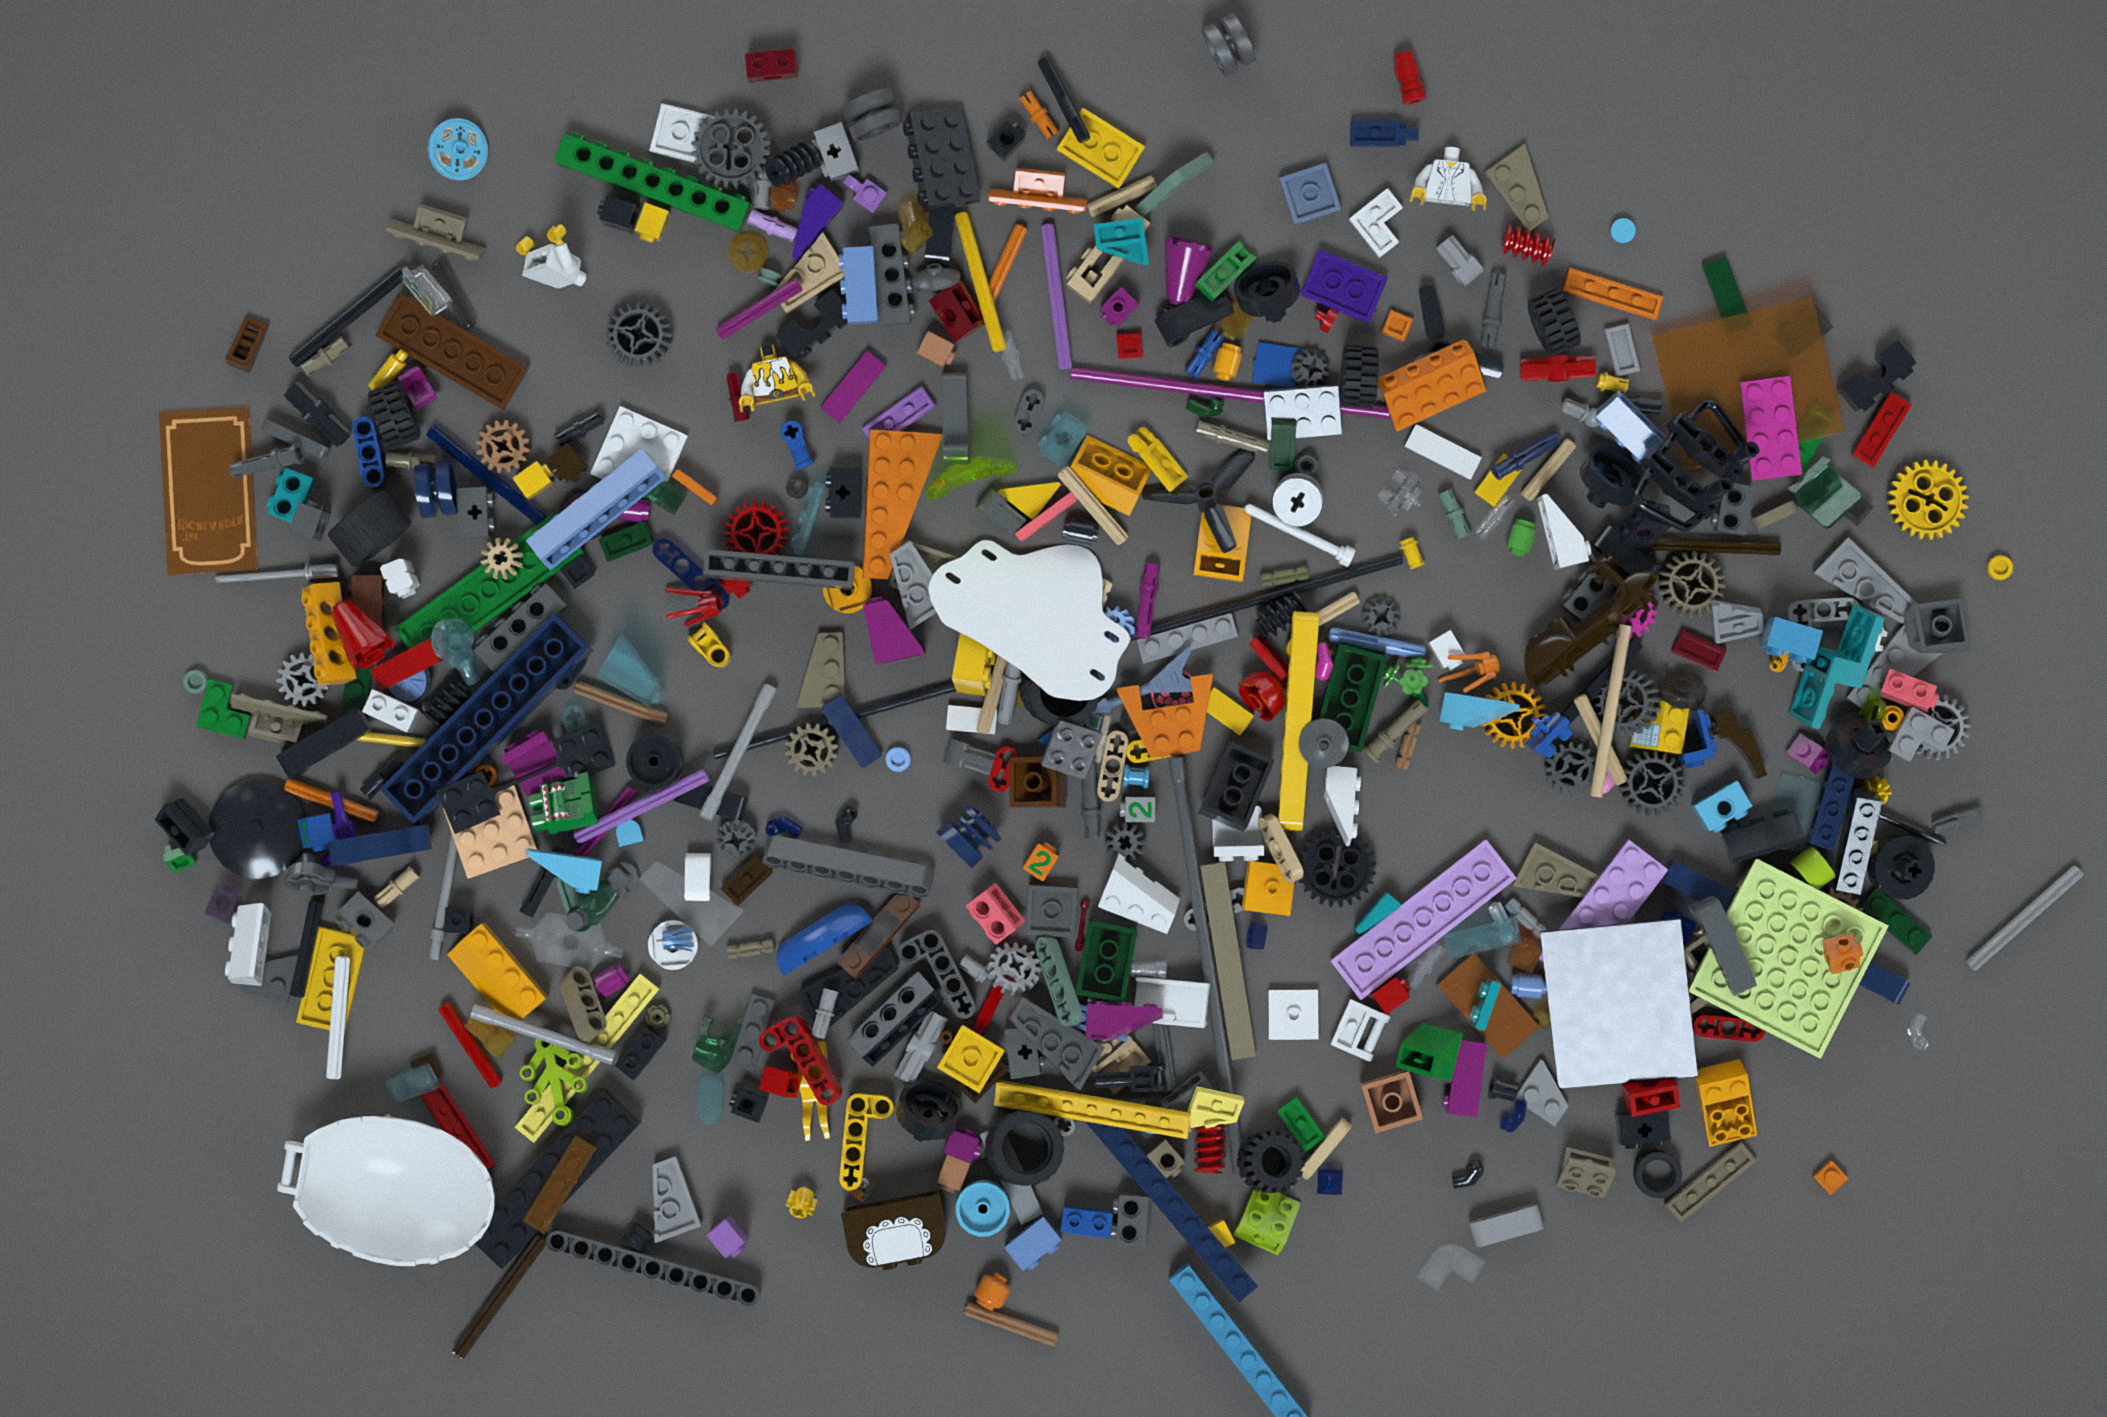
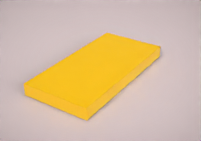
[296,926,365,1034]

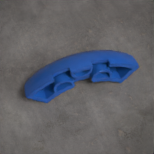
[776,903,872,976]

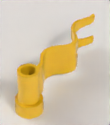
[791,1041,830,1141]

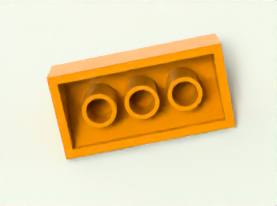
[447,922,549,1021]

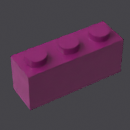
[1442,1039,1487,1118]

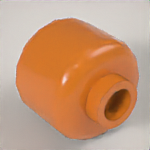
[974,1272,1011,1311]

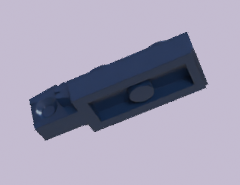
[1350,121,1419,147]

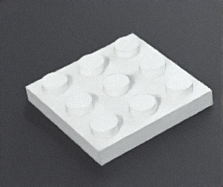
[590,406,688,504]

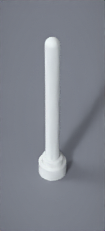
[1244,504,1356,567]

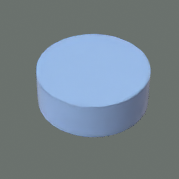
[886,747,911,772]

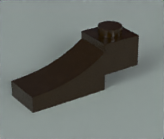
[1710,709,1767,779]

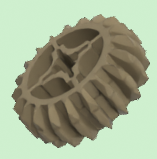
[1658,551,1726,618]

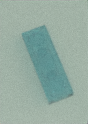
[791,482,826,557]
[1444,918,1521,959]

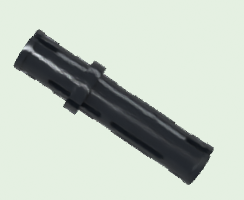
[519,845,568,918]

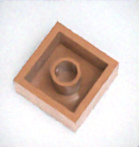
[1359,1070,1423,1133]

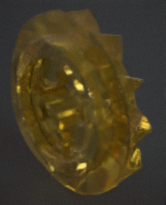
[728,233,768,273]

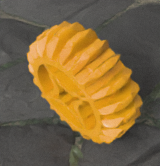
[1481,682,1546,749]

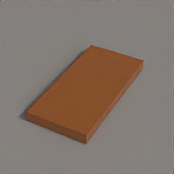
[1437,952,1540,1059]

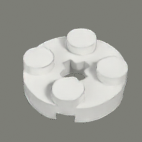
[648,920,698,970]

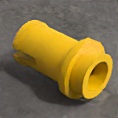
[1596,372,1629,395]
[1399,537,1425,570]

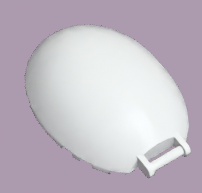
[277,1116,495,1266]

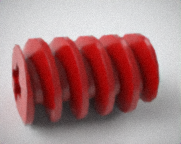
[1501,223,1556,267]
[1194,1124,1226,1174]

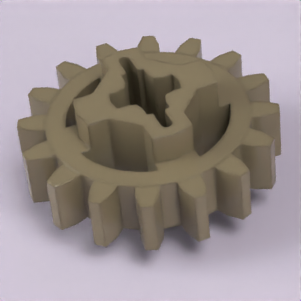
[785,722,838,777]

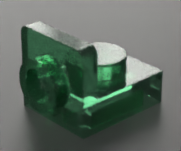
[644,480,687,515]

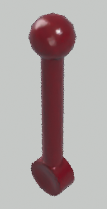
[1075,900,1090,952]

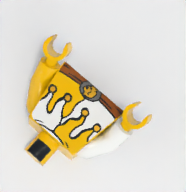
[739,345,816,412]

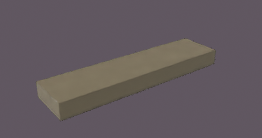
[1664,1141,1757,1223]

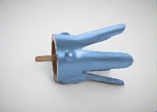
[656,926,694,952]

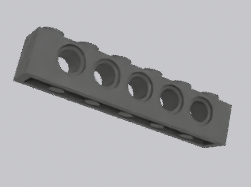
[703,549,854,590]

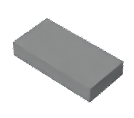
[1604,323,1640,377]

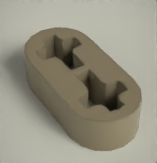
[1751,500,1798,531]

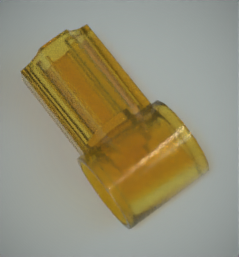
[897,201,933,253]
[464,1018,516,1059]

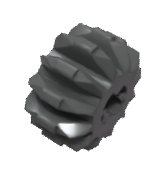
[1104,822,1146,862]

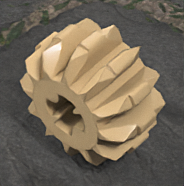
[481,538,523,580]

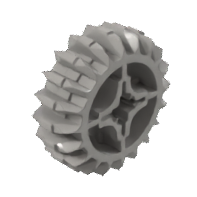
[1908,693,1971,760]

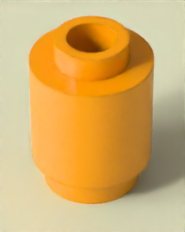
[1212,343,1242,381]
[1875,706,1904,731]

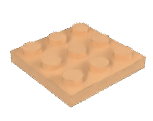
[443,785,537,879]

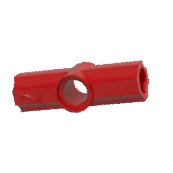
[1520,355,1596,382]

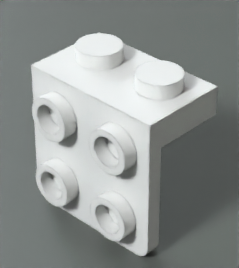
[1212,806,1264,861]

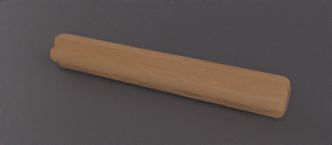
[574,681,668,725]
[964,1302,1059,1346]

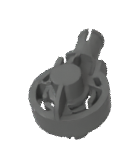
[285,853,358,897]

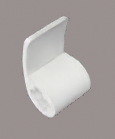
[685,853,712,901]

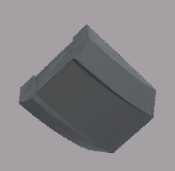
[1904,598,1971,653]

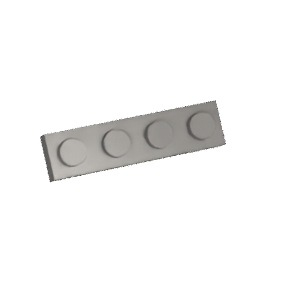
[1136,613,1238,664]

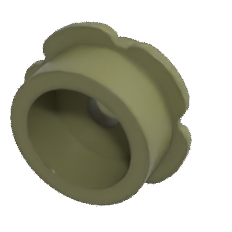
[646,1005,670,1029]

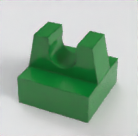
[163,845,197,873]

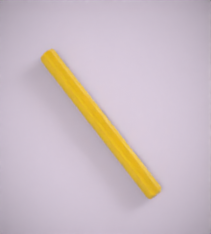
[955,212,1006,352]

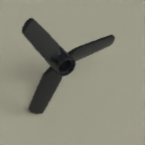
[1413,285,1504,379]
[1142,449,1255,553]

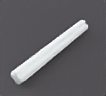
[326,956,350,1079]

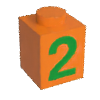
[1022,842,1059,881]

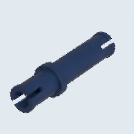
[1491,431,1560,480]

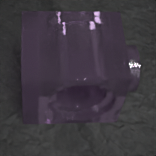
[204,884,243,924]

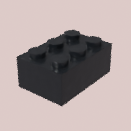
[1198,741,1275,832]

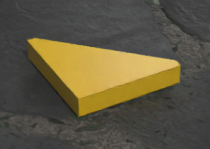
[997,482,1061,520]

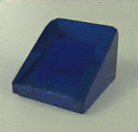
[1245,923,1268,950]

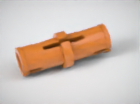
[1019,91,1060,140]

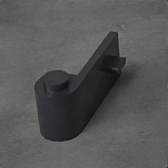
[1154,291,1234,348]

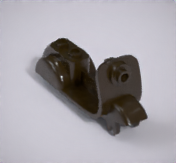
[1524,553,1659,687]

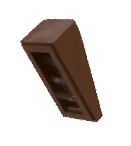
[225,316,269,373]

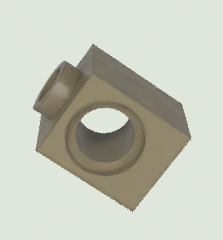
[1147,1138,1185,1178]

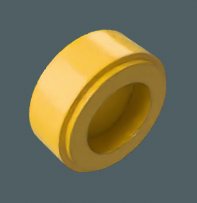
[1986,555,2013,580]

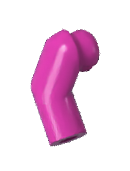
[1315,643,1333,681]

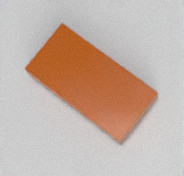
[672,469,718,507]

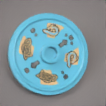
[428,118,488,181]

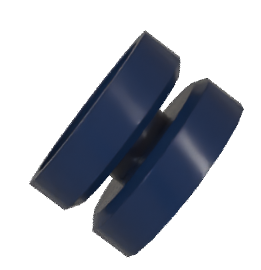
[414,461,457,519]

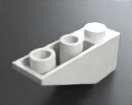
[1324,766,1361,846]

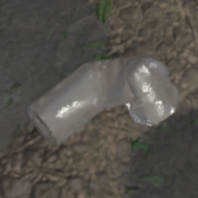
[1907,1012,1929,1050]

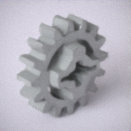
[276,653,331,706]
[986,942,1041,996]

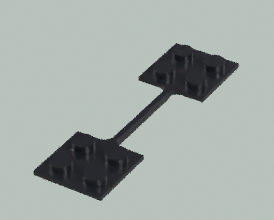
[436,721,615,834]

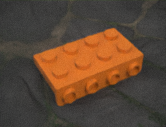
[1378,340,1486,432]

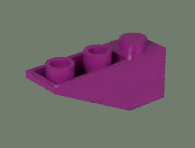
[1086,1001,1163,1041]

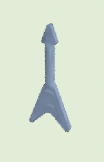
[1092,646,1192,714]

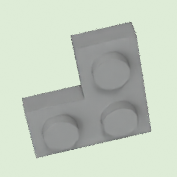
[1886,706,1955,762]

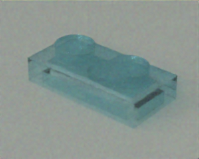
[385,1064,440,1104]

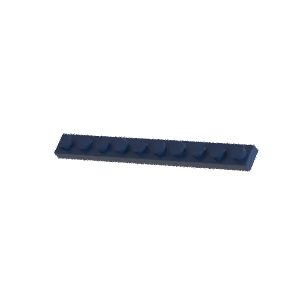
[1085,1121,1258,1303]

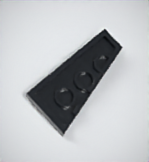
[799,947,899,1028]

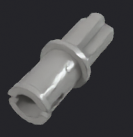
[812,988,839,1039]

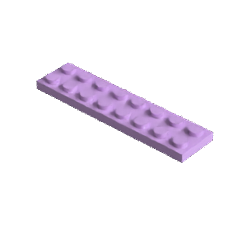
[1330,839,1516,1000]

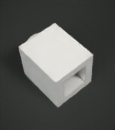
[1427,630,1465,670]

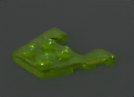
[925,456,1019,502]

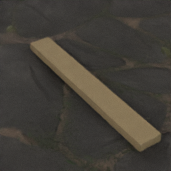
[1200,861,1256,1060]

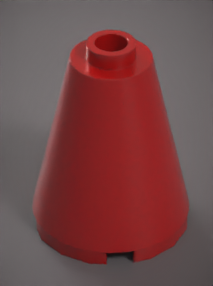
[331,600,395,670]

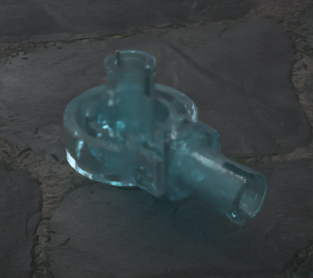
[431,618,480,686]

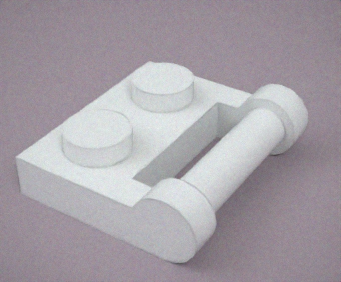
[1330,999,1390,1062]

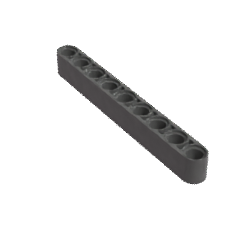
[546,1228,761,1307]

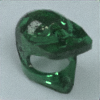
[692,1015,742,1074]

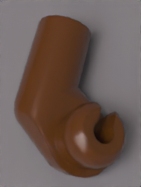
[940,1031,954,1054]

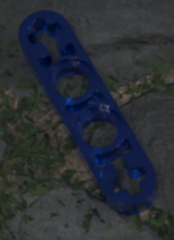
[652,538,730,610]

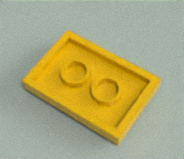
[1056,108,1145,190]

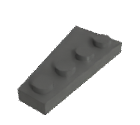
[1008,997,1105,1090]

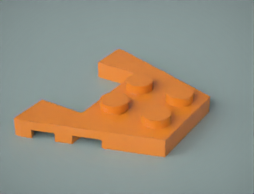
[1116,673,1213,758]

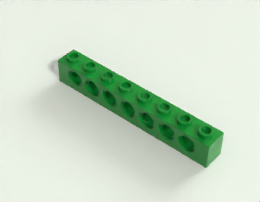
[554,132,751,234]

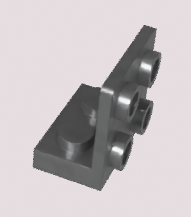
[1041,719,1103,780]

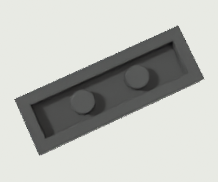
[730,993,776,1072]

